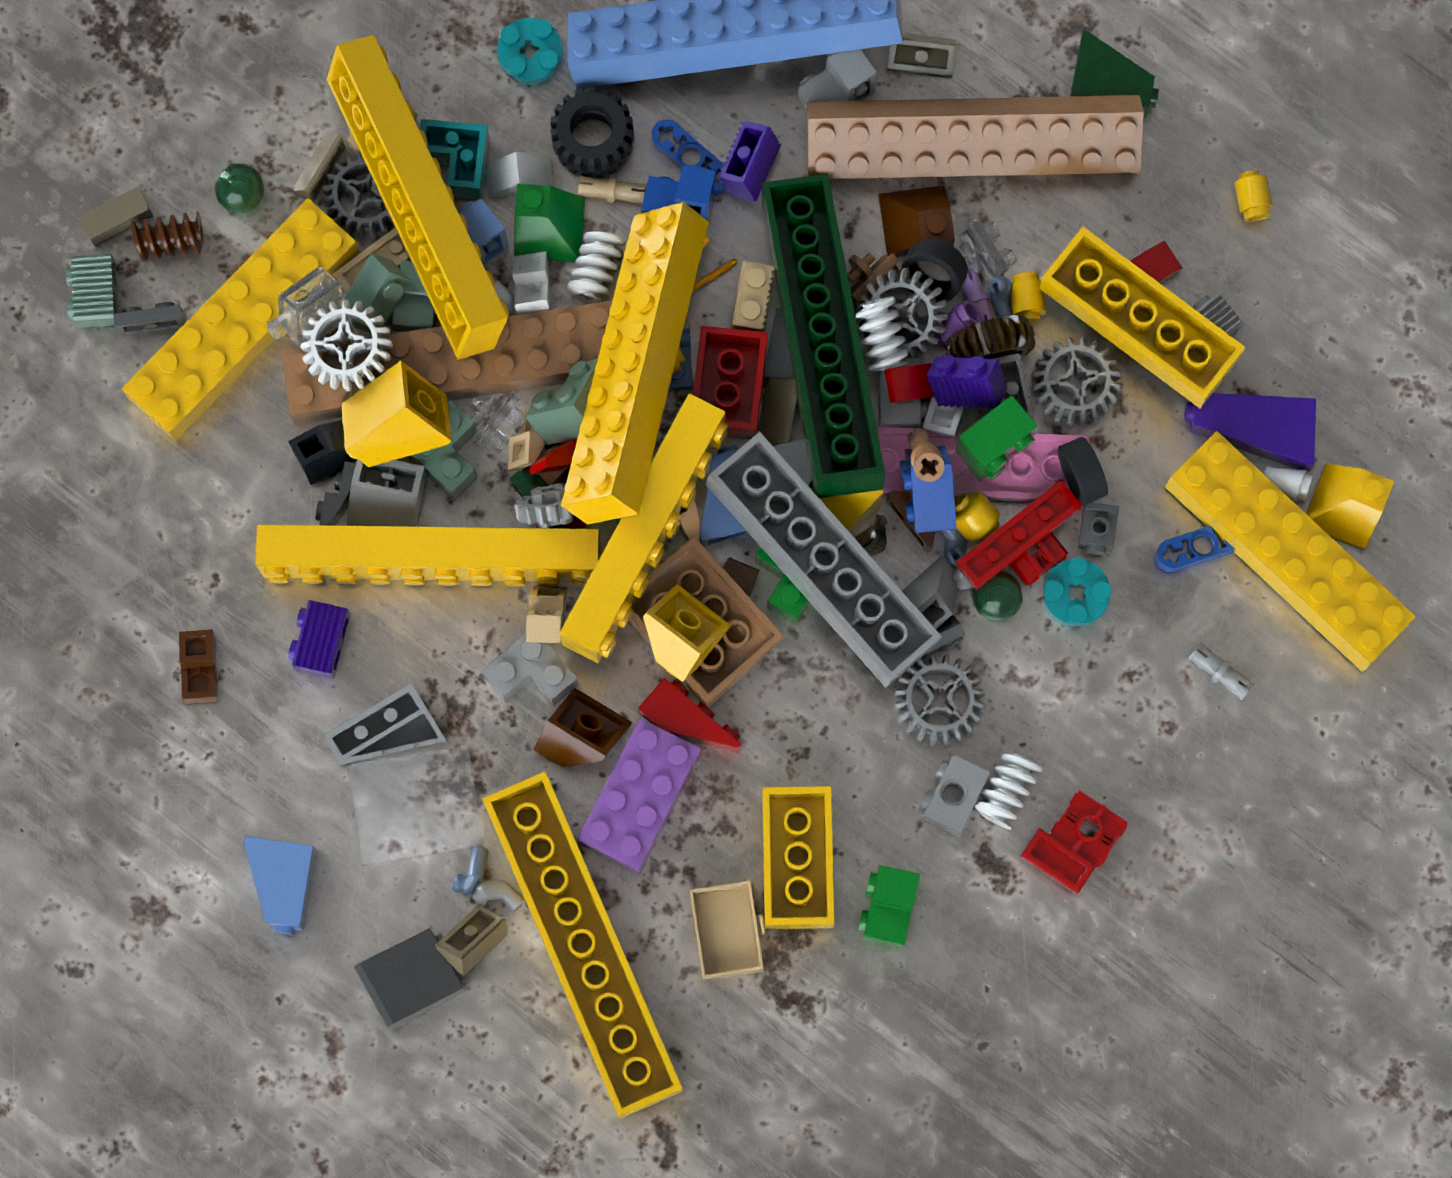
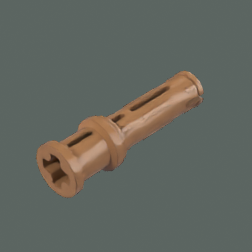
[908,428,945,482]

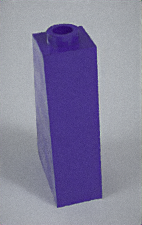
[1184,393,1316,472]

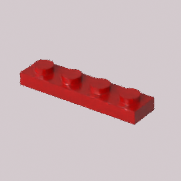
[955,480,1082,590]

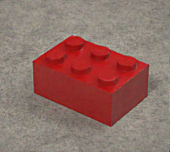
[693,325,768,439]

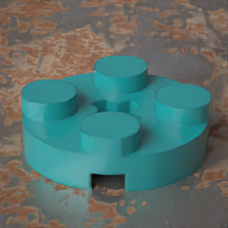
[497,18,563,85]
[1043,557,1111,626]

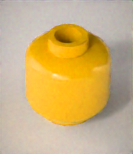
[954,492,1000,542]

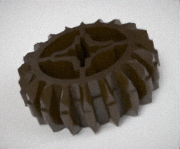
[945,314,1036,359]

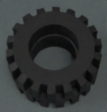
[550,87,634,178]

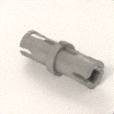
[1188,642,1255,701]

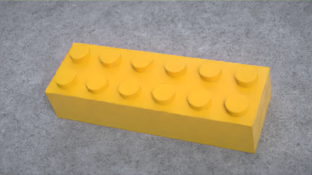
[1039,226,1246,409]

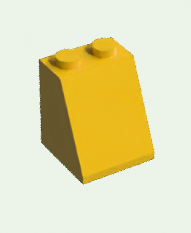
[342,361,452,467]

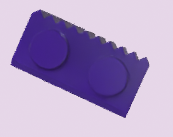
[718,121,782,202]
[927,355,1008,409]
[288,600,351,678]

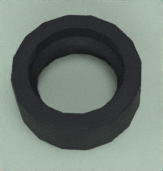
[900,239,968,302]
[1057,437,1108,505]

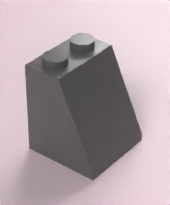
[354,928,467,1032]

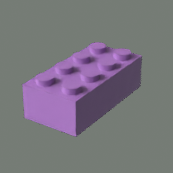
[577,718,701,875]

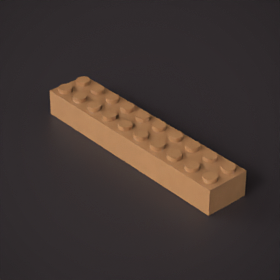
[807,95,1144,179]
[281,300,613,424]

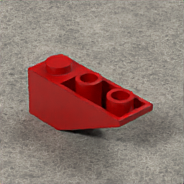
[638,678,742,753]

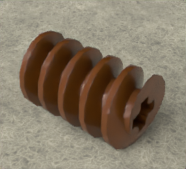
[131,211,204,261]

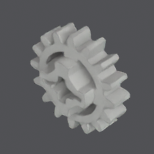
[514,483,573,528]

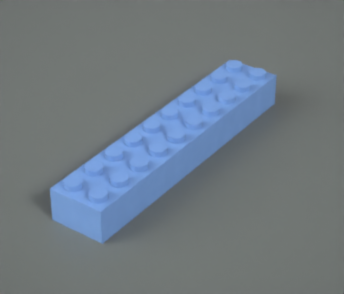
[568,0,903,89]

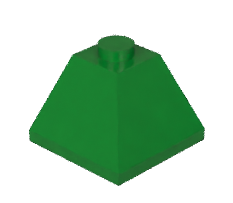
[514,183,585,263]

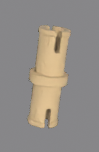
[578,175,647,205]

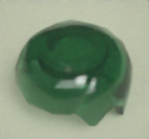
[214,163,265,214]
[970,570,1023,621]

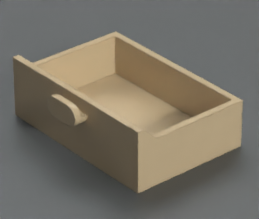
[689,880,765,981]

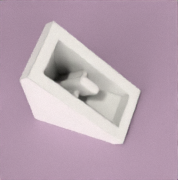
[486,151,554,198]

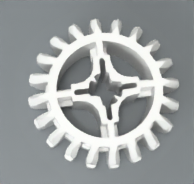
[300,300,393,391]

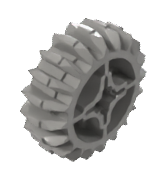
[857,268,948,358]
[1031,337,1122,427]
[894,654,985,746]

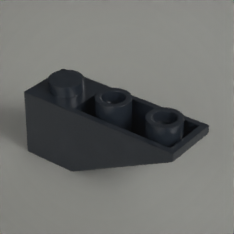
[288,420,357,485]

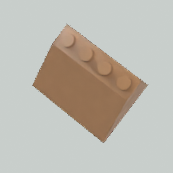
[629,536,784,708]

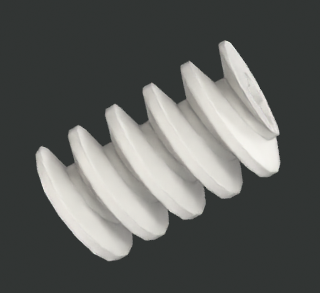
[567,231,626,304]
[855,297,909,371]
[975,753,1043,830]

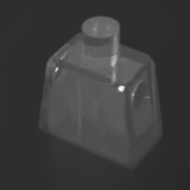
[267,267,342,347]

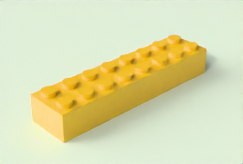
[121,198,360,442]
[559,393,728,664]
[1165,431,1416,672]

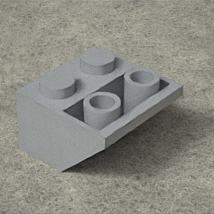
[347,459,428,527]

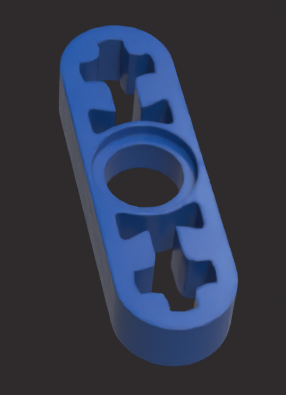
[652,119,727,195]
[1155,526,1235,573]

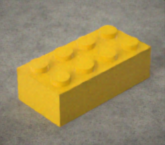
[762,786,834,929]

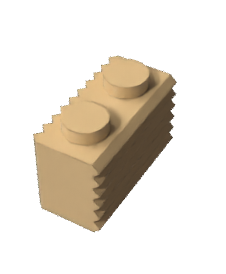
[731,261,775,332]

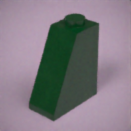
[1070,31,1159,118]

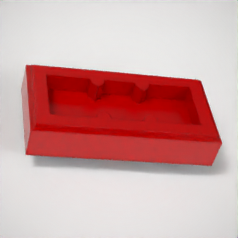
[1020,828,1096,895]

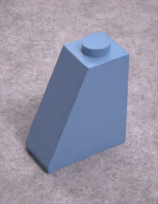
[700,445,750,547]
[244,836,317,935]

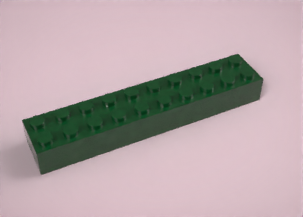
[762,174,885,499]

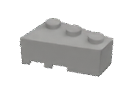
[323,683,446,765]

